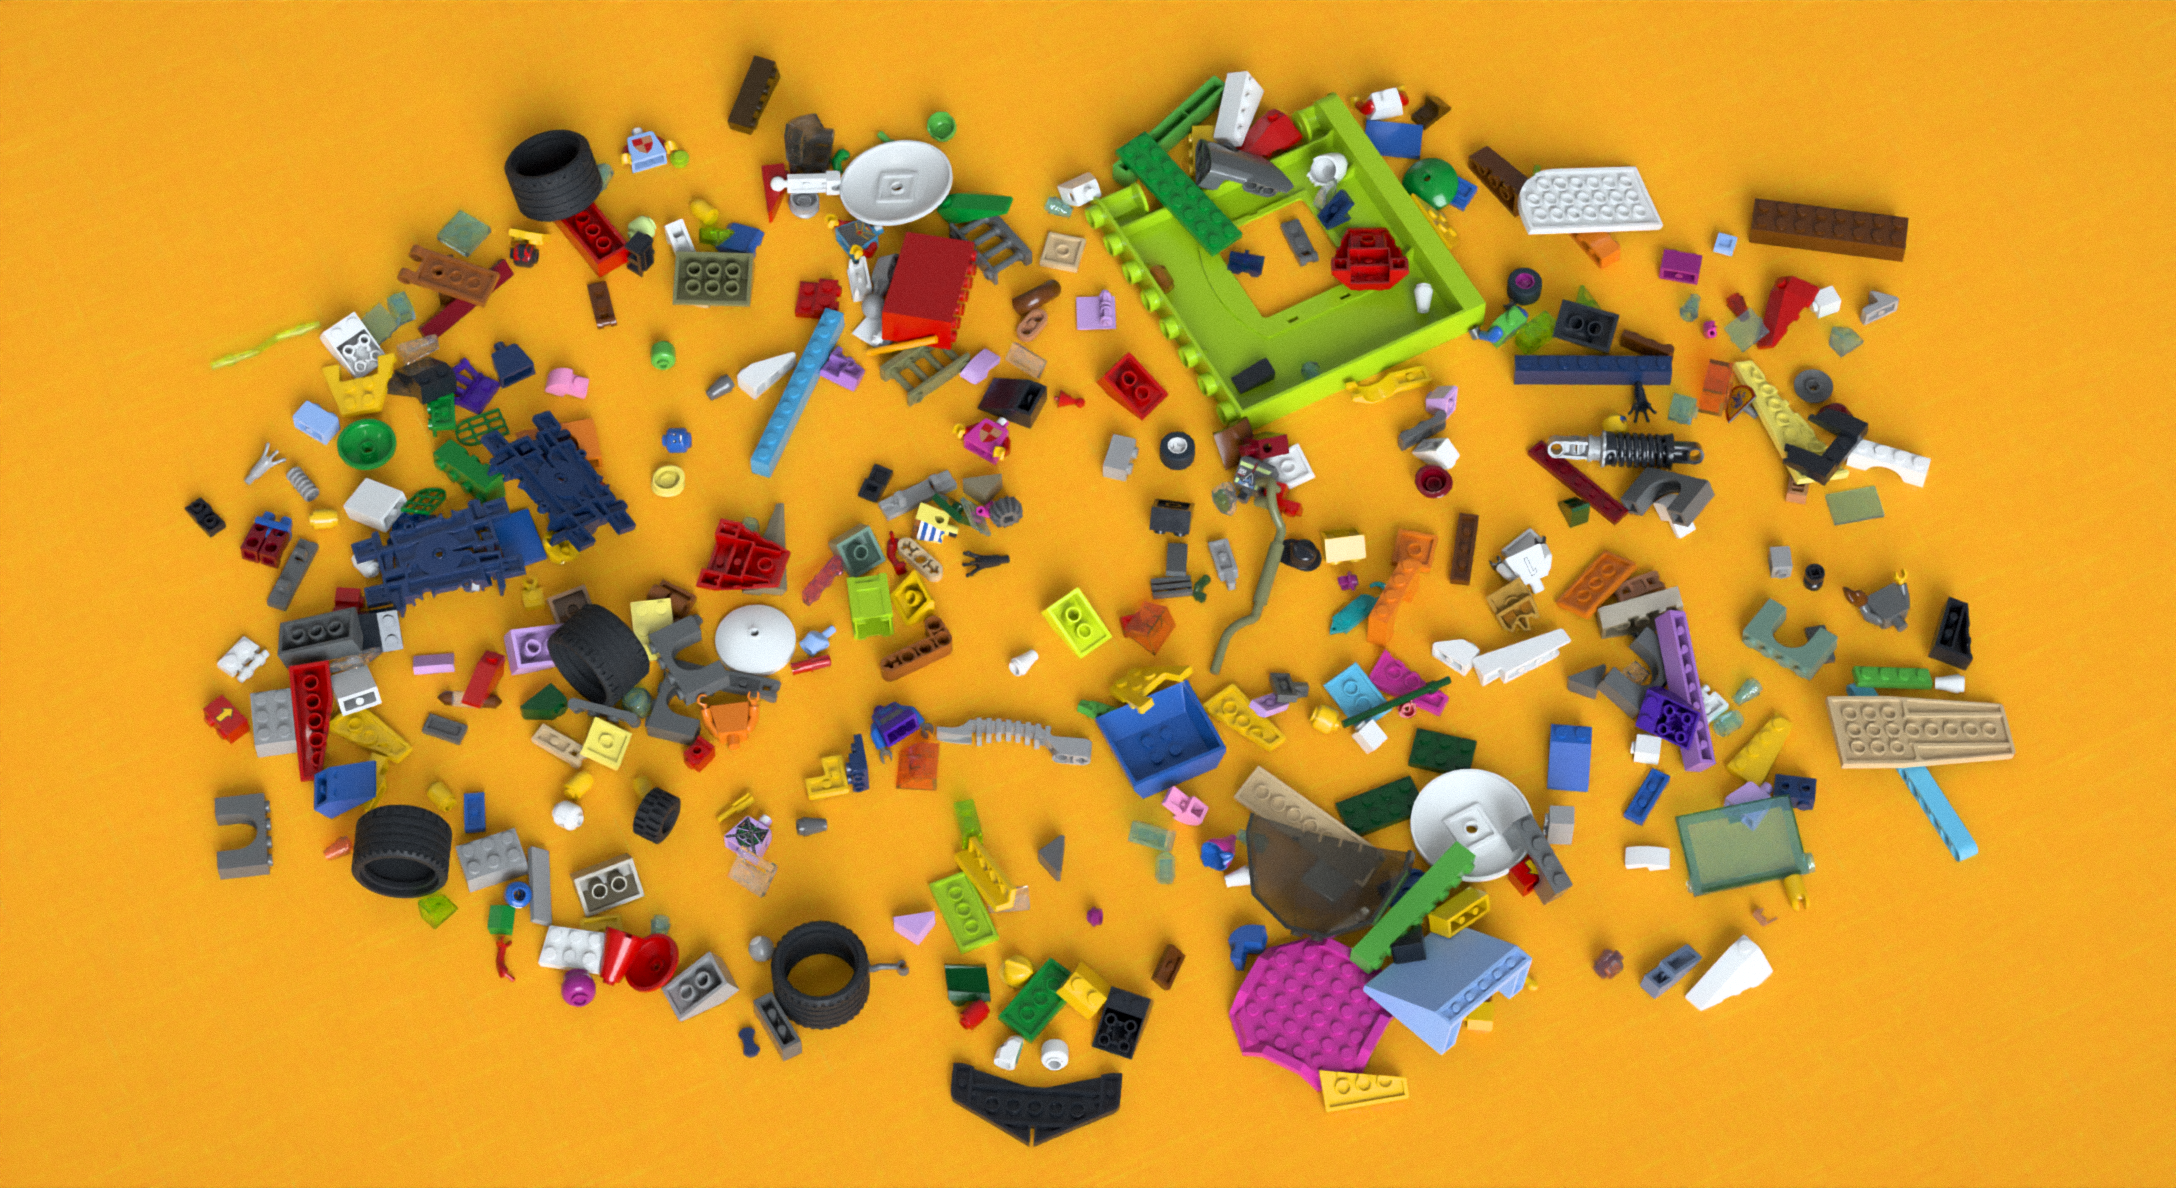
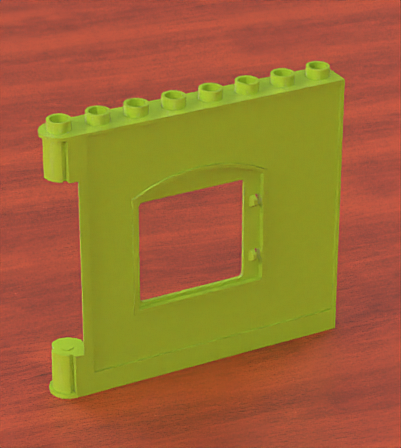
[1084,92,1486,431]

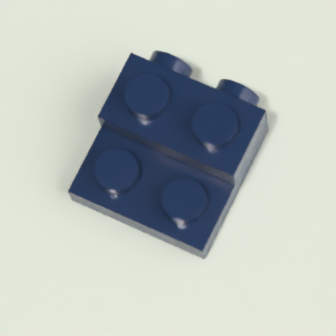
[845,734,869,792]

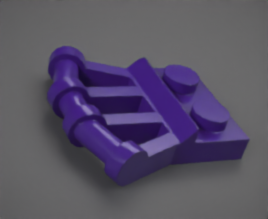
[451,357,500,415]

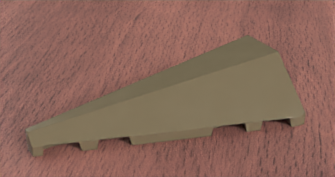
[742,503,787,596]

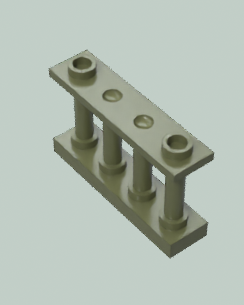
[880,346,970,407]

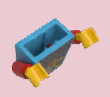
[825,213,884,264]

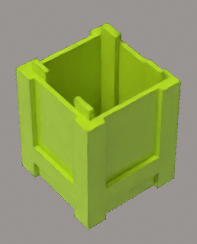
[846,573,894,640]

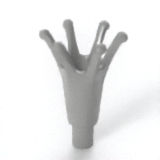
[244,442,286,485]

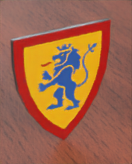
[1725,385,1758,423]

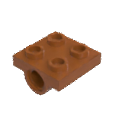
[646,579,697,623]

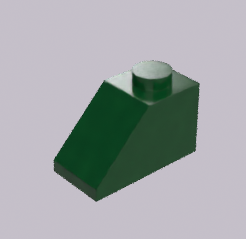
[520,683,568,720]

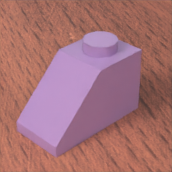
[1425,385,1458,420]

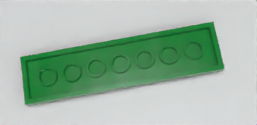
[1115,131,1242,257]

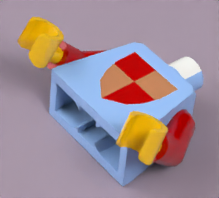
[619,127,678,173]

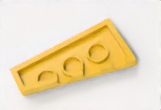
[1726,713,1793,787]
[1318,1070,1410,1113]

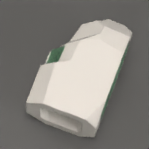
[994,1036,1024,1071]

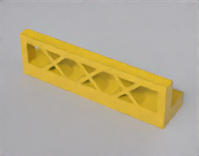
[954,836,1017,912]

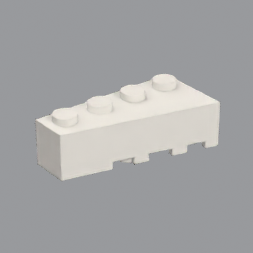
[1213,71,1264,147]

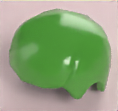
[927,111,957,142]

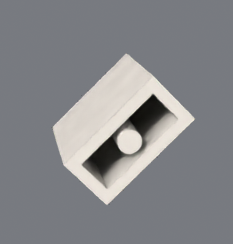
[343,478,407,533]
[331,664,382,716]

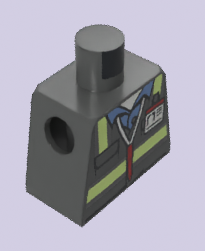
[1233,456,1279,504]

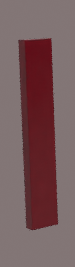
[417,259,514,344]
[1527,440,1629,526]

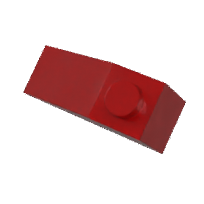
[761,163,789,223]
[461,650,505,709]

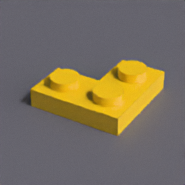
[509,228,551,245]
[805,754,849,801]

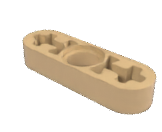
[897,538,943,582]

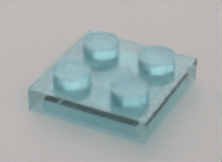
[437,210,491,258]

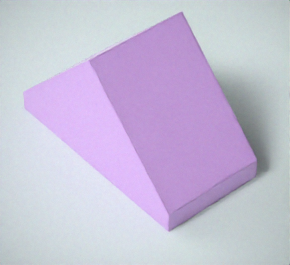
[893,911,935,945]

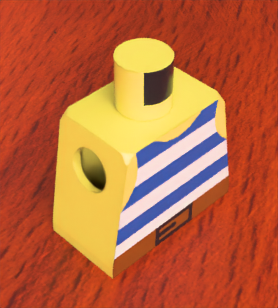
[910,503,959,544]

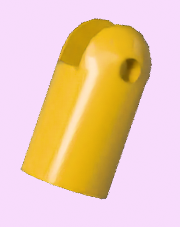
[1783,874,1810,911]

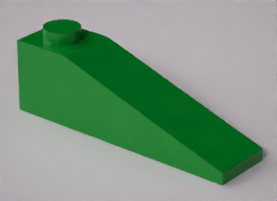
[937,190,1013,224]

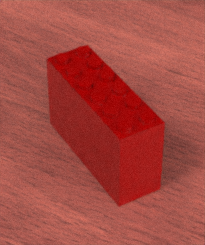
[882,232,978,350]

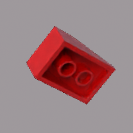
[1096,352,1169,421]

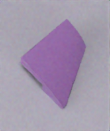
[819,346,865,392]

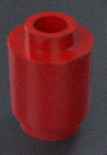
[959,1000,990,1030]

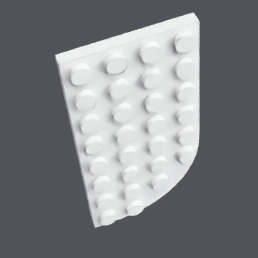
[1518,166,1663,235]

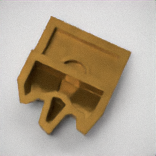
[1485,577,1540,633]

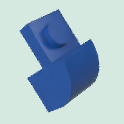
[1228,925,1268,971]

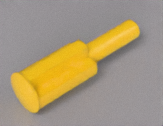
[716,792,755,822]

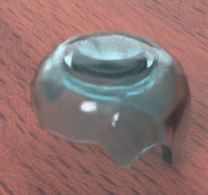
[621,687,653,718]

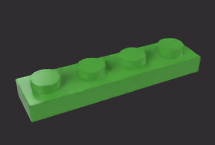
[1851,666,1933,690]

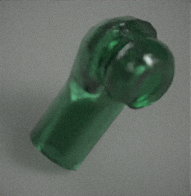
[1193,574,1211,603]

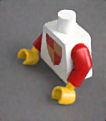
[1349,84,1409,121]

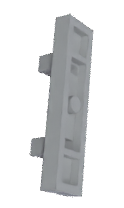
[878,470,957,521]

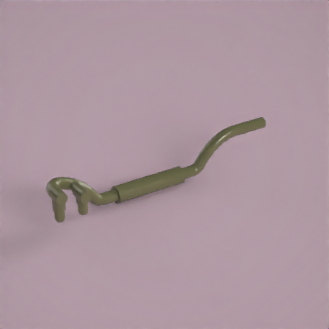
[1209,476,1286,675]

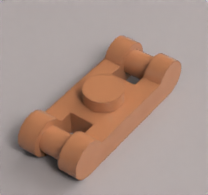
[1613,571,1666,603]

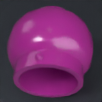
[561,968,596,1007]

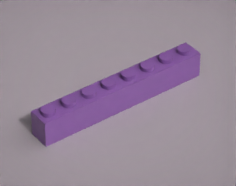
[1655,610,1716,772]

